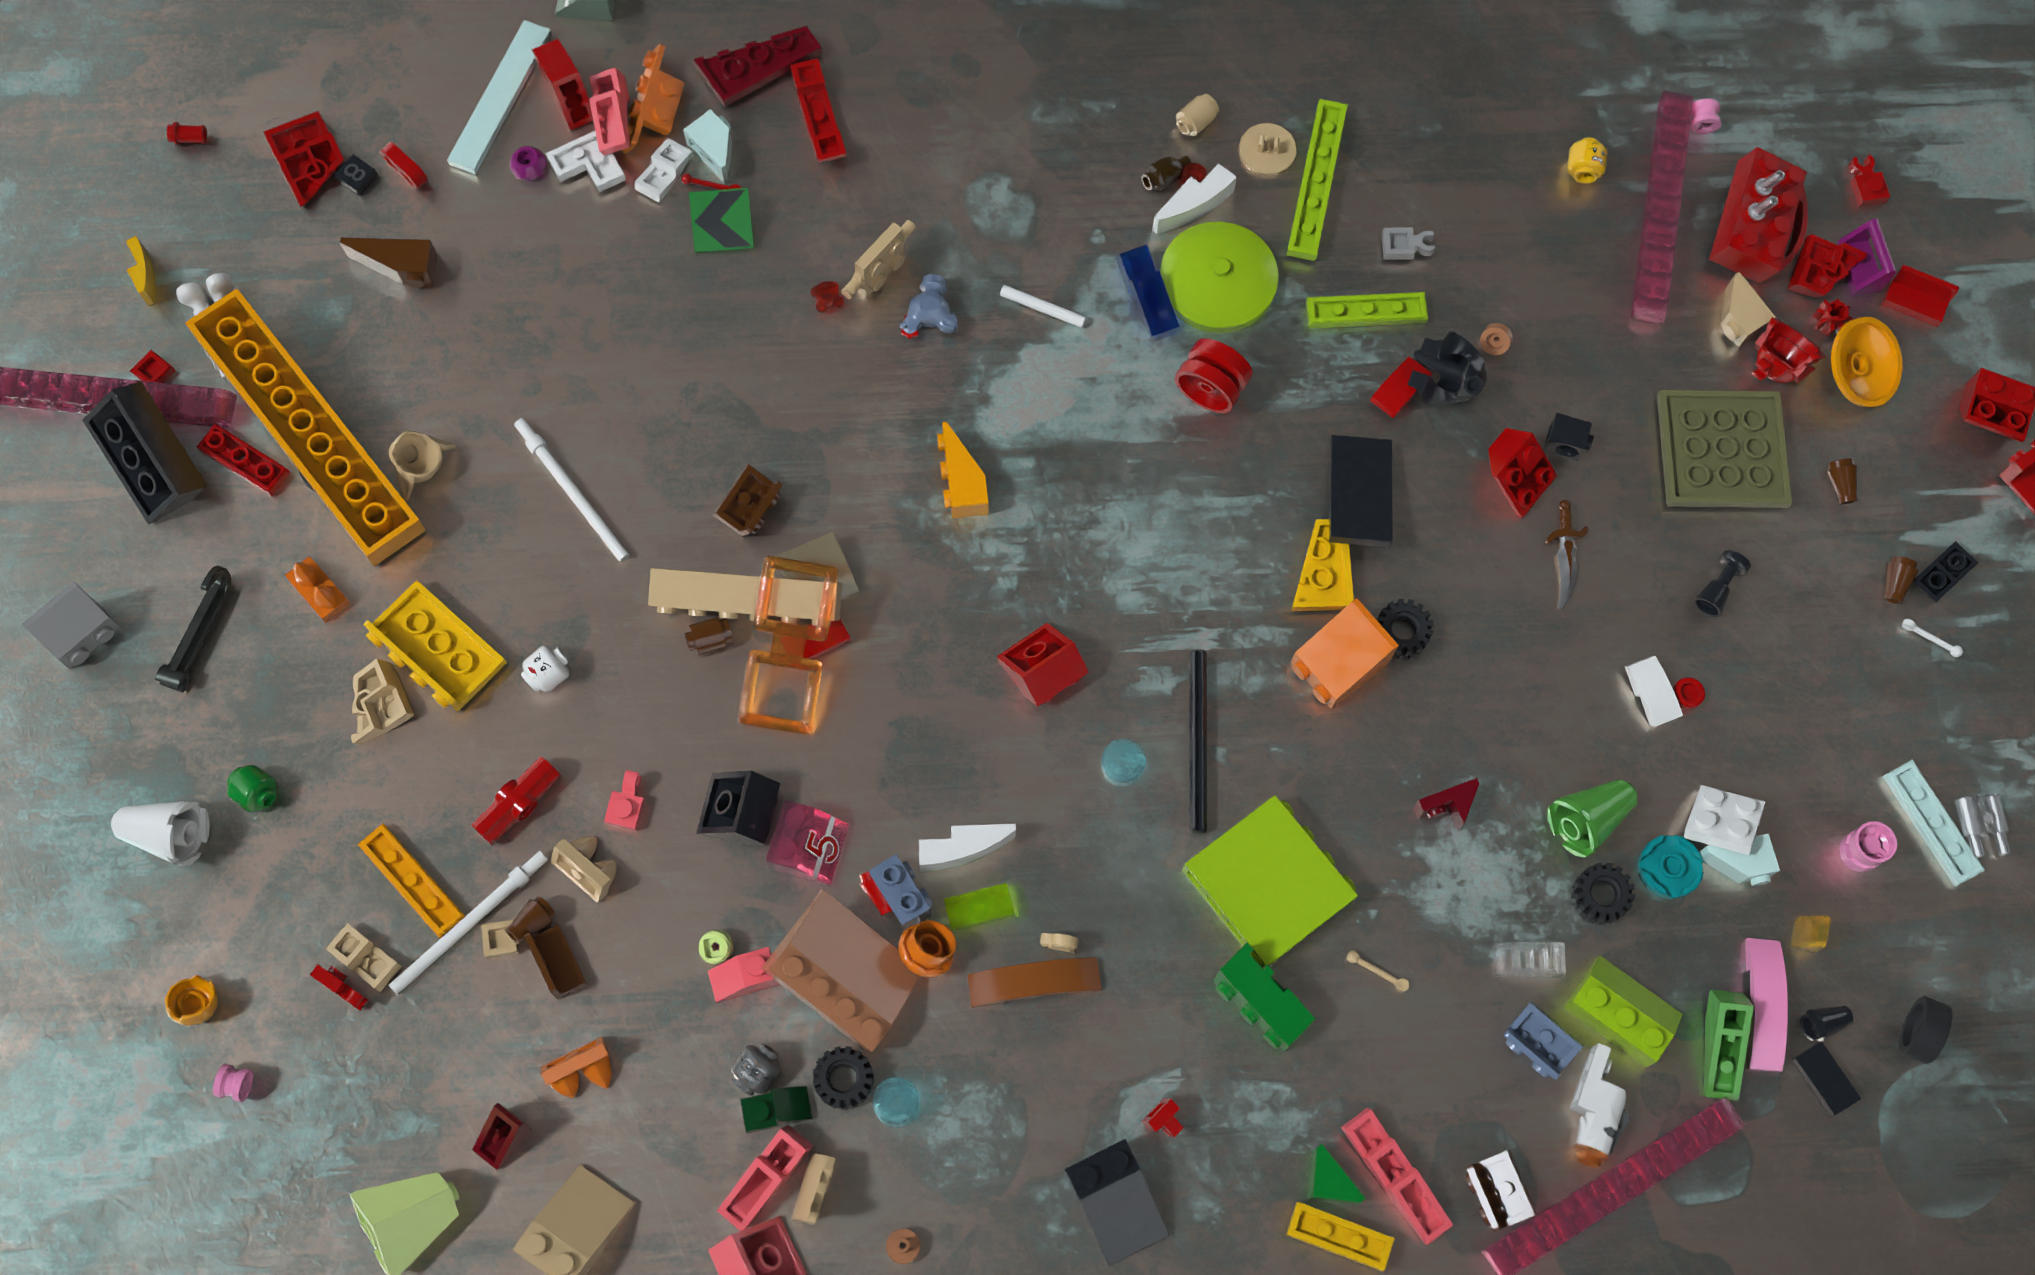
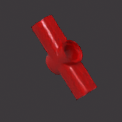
[471,756,562,845]

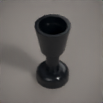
[1693,550,1751,617]

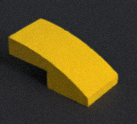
[125,236,156,306]

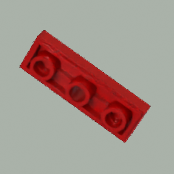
[196,424,291,497]

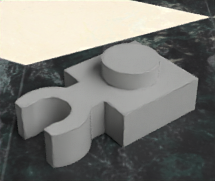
[1382,227,1435,260]

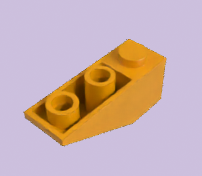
[937,422,989,518]

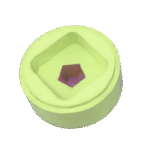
[698,929,733,964]

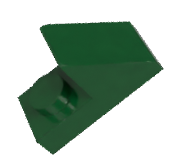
[740,1086,813,1134]

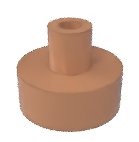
[1480,323,1513,355]
[886,1229,920,1265]

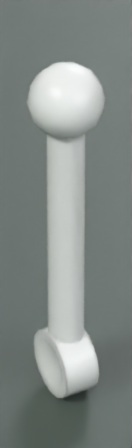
[1901,619,1963,657]

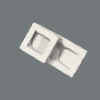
[635,138,692,203]
[1625,656,1683,727]

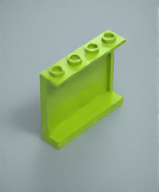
[1182,795,1358,967]

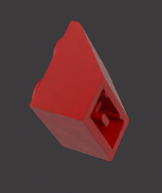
[1959,367,2035,443]

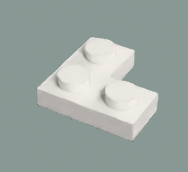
[545,131,626,192]

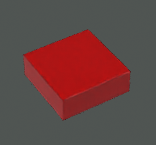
[130,350,176,392]

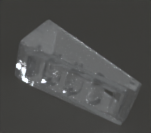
[1494,942,1566,978]

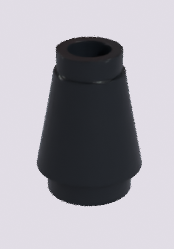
[1800,1006,1854,1042]

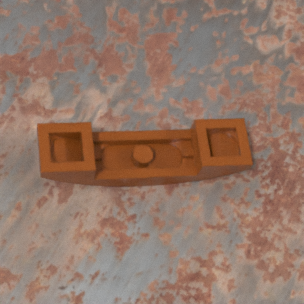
[967,958,1102,1008]

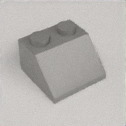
[22,581,120,669]

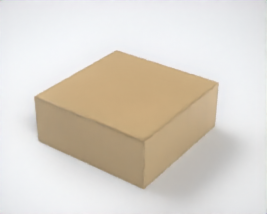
[481,919,519,959]

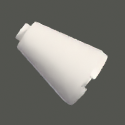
[111,801,210,866]

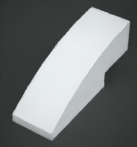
[1152,163,1237,234]
[919,824,1016,872]

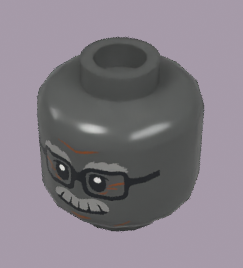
[731,1043,781,1095]

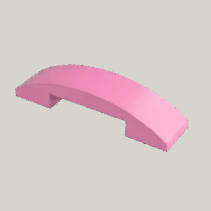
[1745,938,1788,1072]

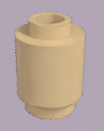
[1176,94,1219,136]

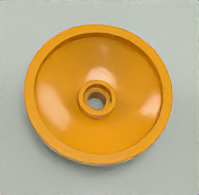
[1831,317,1903,408]

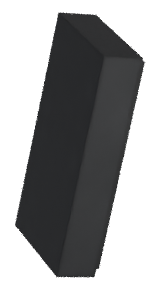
[1791,1041,1861,1117]

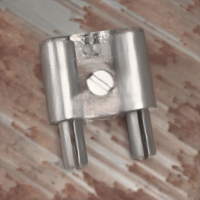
[1954,794,2011,858]

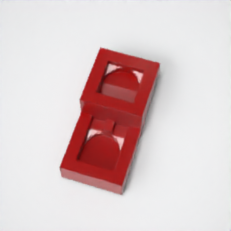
[1370,356,1432,418]

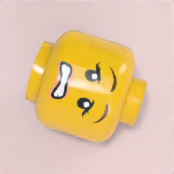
[1567,137,1608,184]

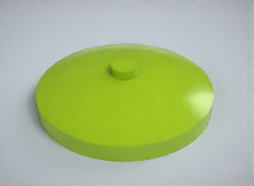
[1159,221,1278,333]

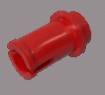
[166,122,208,145]

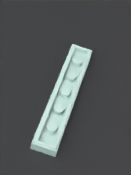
[447,20,552,175]

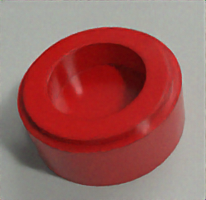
[1673,677,1705,710]

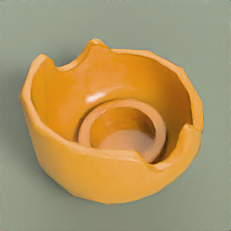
[164,975,218,1026]

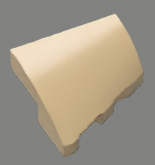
[351,659,414,745]
[791,1153,836,1226]

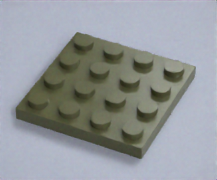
[1657,390,1792,508]

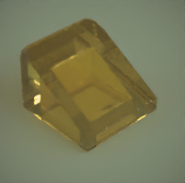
[1790,916,1831,954]

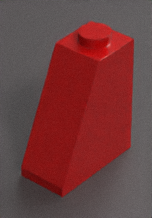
[532,39,593,131]

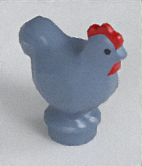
[899,274,958,339]

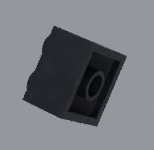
[696,770,781,845]

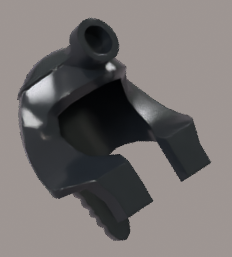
[1407,331,1488,404]

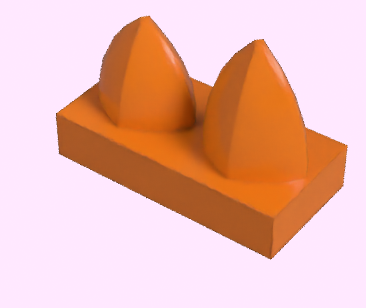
[284,556,350,623]
[541,1036,612,1098]

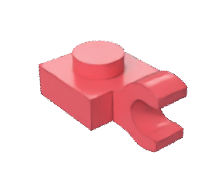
[604,770,645,831]

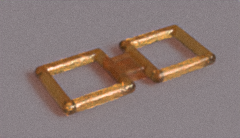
[738,556,838,735]

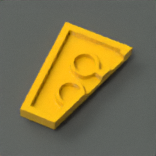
[1291,519,1354,612]

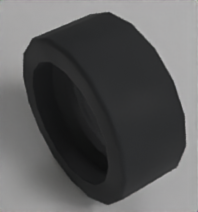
[1899,996,1953,1064]

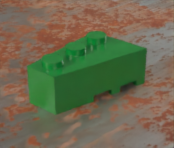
[1213,942,1316,1052]

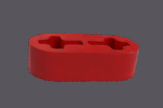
[379,142,428,190]

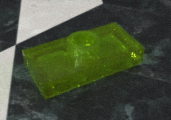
[944,883,1015,932]

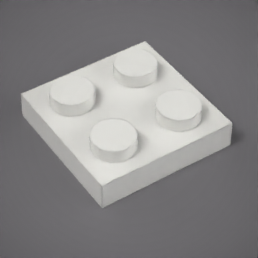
[1684,785,1765,855]

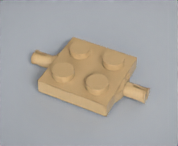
[841,220,916,299]

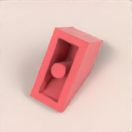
[708,947,780,1003]

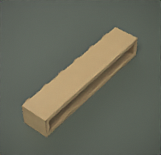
[648,568,842,626]

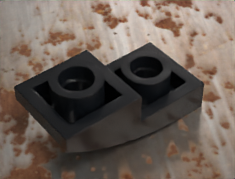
[1913,541,1979,603]

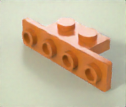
[621,44,685,154]

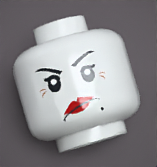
[521,646,570,692]

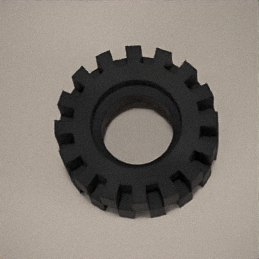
[1377,599,1434,660]
[1571,863,1636,925]
[813,1046,874,1110]

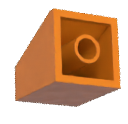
[1291,598,1399,709]

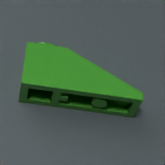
[1704,989,1754,1100]

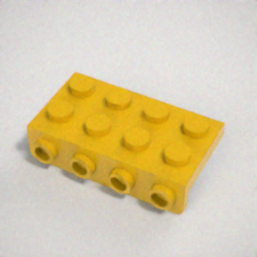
[363,580,507,713]

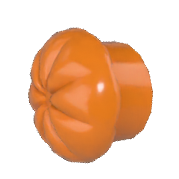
[898,920,957,978]

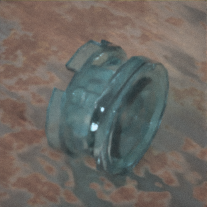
[1101,739,1146,787]
[872,1077,920,1128]

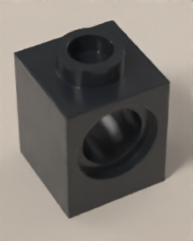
[1543,413,1594,461]

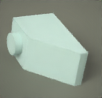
[683,109,732,183]
[1700,833,1780,886]

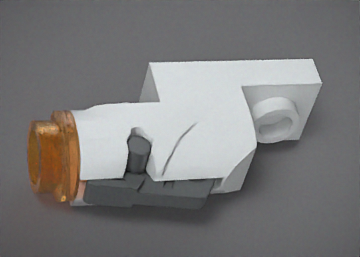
[1570,1043,1630,1169]

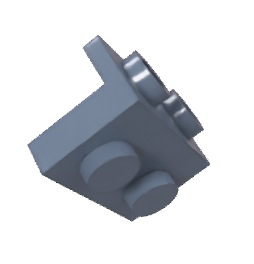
[869,854,933,926]
[1504,1001,1583,1080]

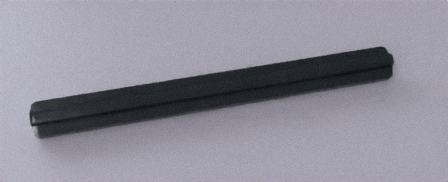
[1189,650,1207,834]

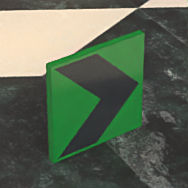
[689,188,754,252]

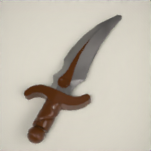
[1545,500,1588,610]

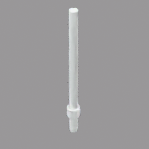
[514,418,630,562]
[389,851,548,995]

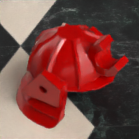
[1752,317,1826,383]

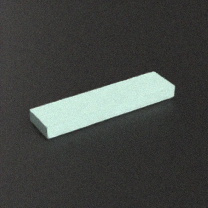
[1883,760,1985,887]

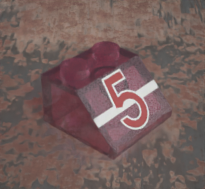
[765,800,849,887]

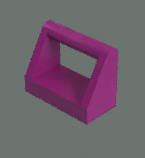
[1836,218,1896,297]

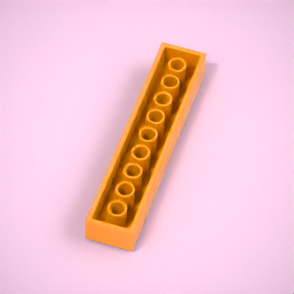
[185,288,425,567]

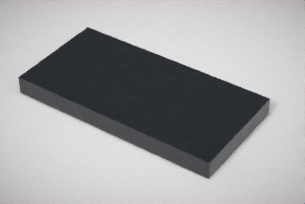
[1329,435,1393,547]

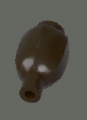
[1141,156,1192,191]

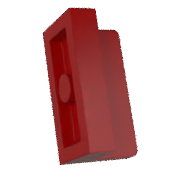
[1881,265,1959,327]

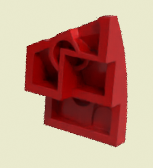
[263,110,344,208]

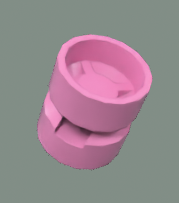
[1839,822,1897,872]

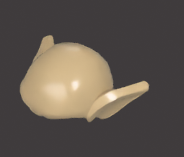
[389,430,456,501]

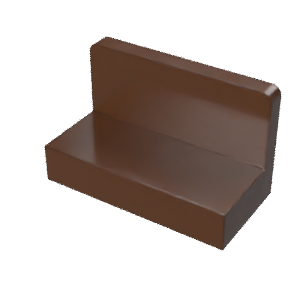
[524,925,588,1000]

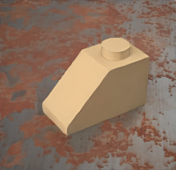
[1720,272,1776,348]

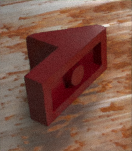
[1413,778,1480,831]

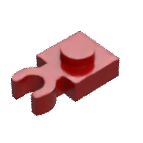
[1849,155,1891,207]
[309,964,369,1011]

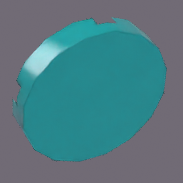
[1637,835,1704,899]

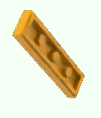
[357,823,465,939]

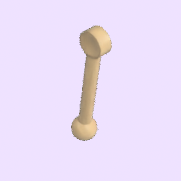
[1347,951,1409,992]

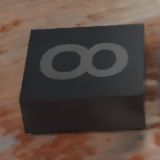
[334,154,378,195]

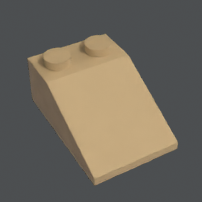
[512,1165,635,1275]

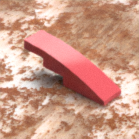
[1341,1108,1453,1245]

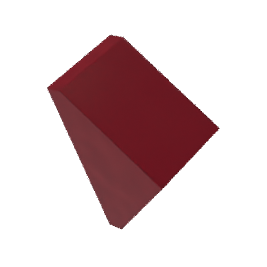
[472,1103,532,1170]

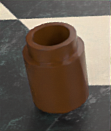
[684,617,733,655]

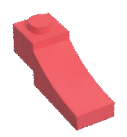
[589,67,631,156]

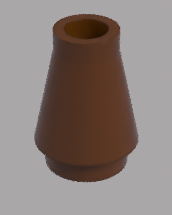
[1826,458,1858,505]
[1884,556,1918,604]
[505,896,555,944]

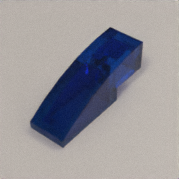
[1115,244,1180,337]

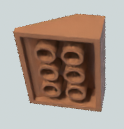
[761,889,920,1052]

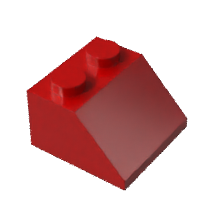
[996,623,1089,707]

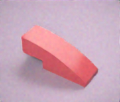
[717,1125,813,1231]

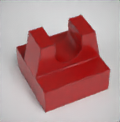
[1141,1098,1184,1137]

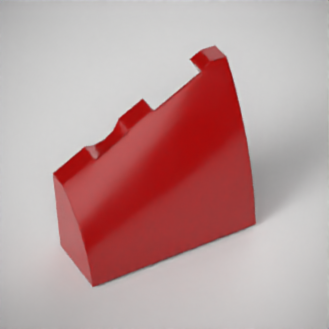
[1787,234,1867,297]

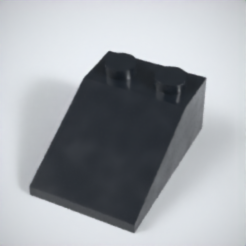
[1063,1139,1169,1266]

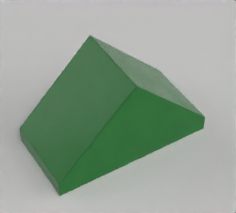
[1308,1144,1366,1206]

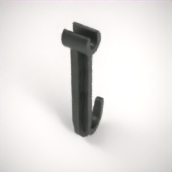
[155,565,231,693]

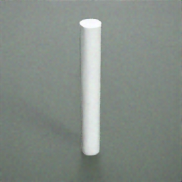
[1000,285,1086,328]

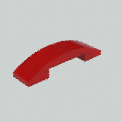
[790,58,847,163]

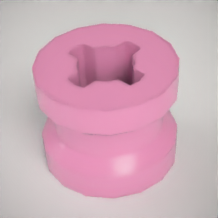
[1690,99,1721,134]
[213,1063,254,1103]

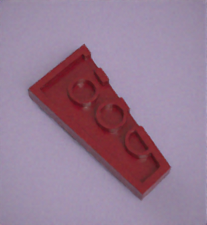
[693,26,822,107]

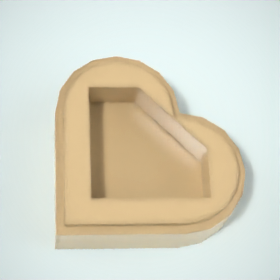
[1039,933,1079,954]

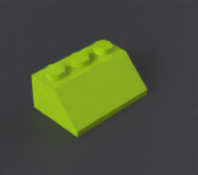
[1563,955,1683,1067]

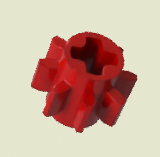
[1812,298,1854,337]

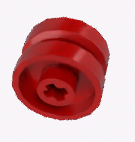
[1174,338,1253,414]

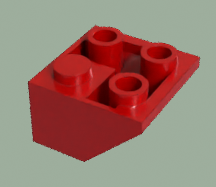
[1488,428,1558,518]

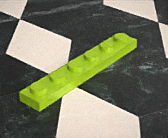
[1286,99,1348,261]

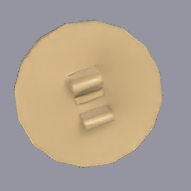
[1239,123,1297,176]

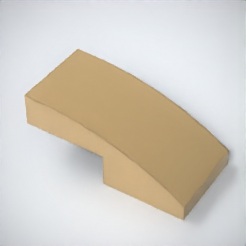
[326,923,402,992]

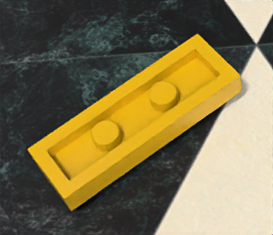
[1286,1202,1394,1272]

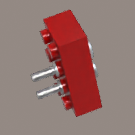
[1709,147,1808,284]

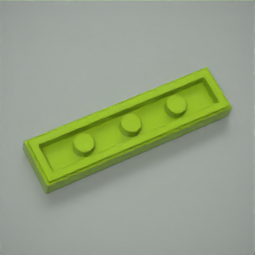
[1306,292,1428,329]

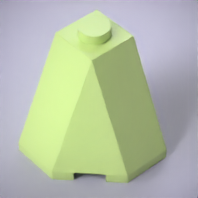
[350,1172,459,1275]

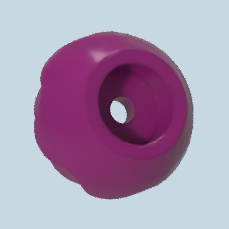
[509,146,547,181]

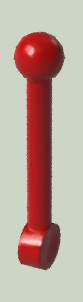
[681,173,741,190]

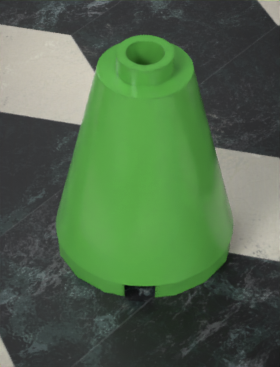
[1547,779,1638,858]

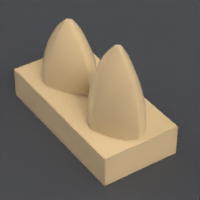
[551,836,617,903]

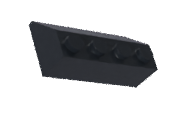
[82,381,207,525]

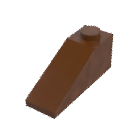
[340,237,437,288]

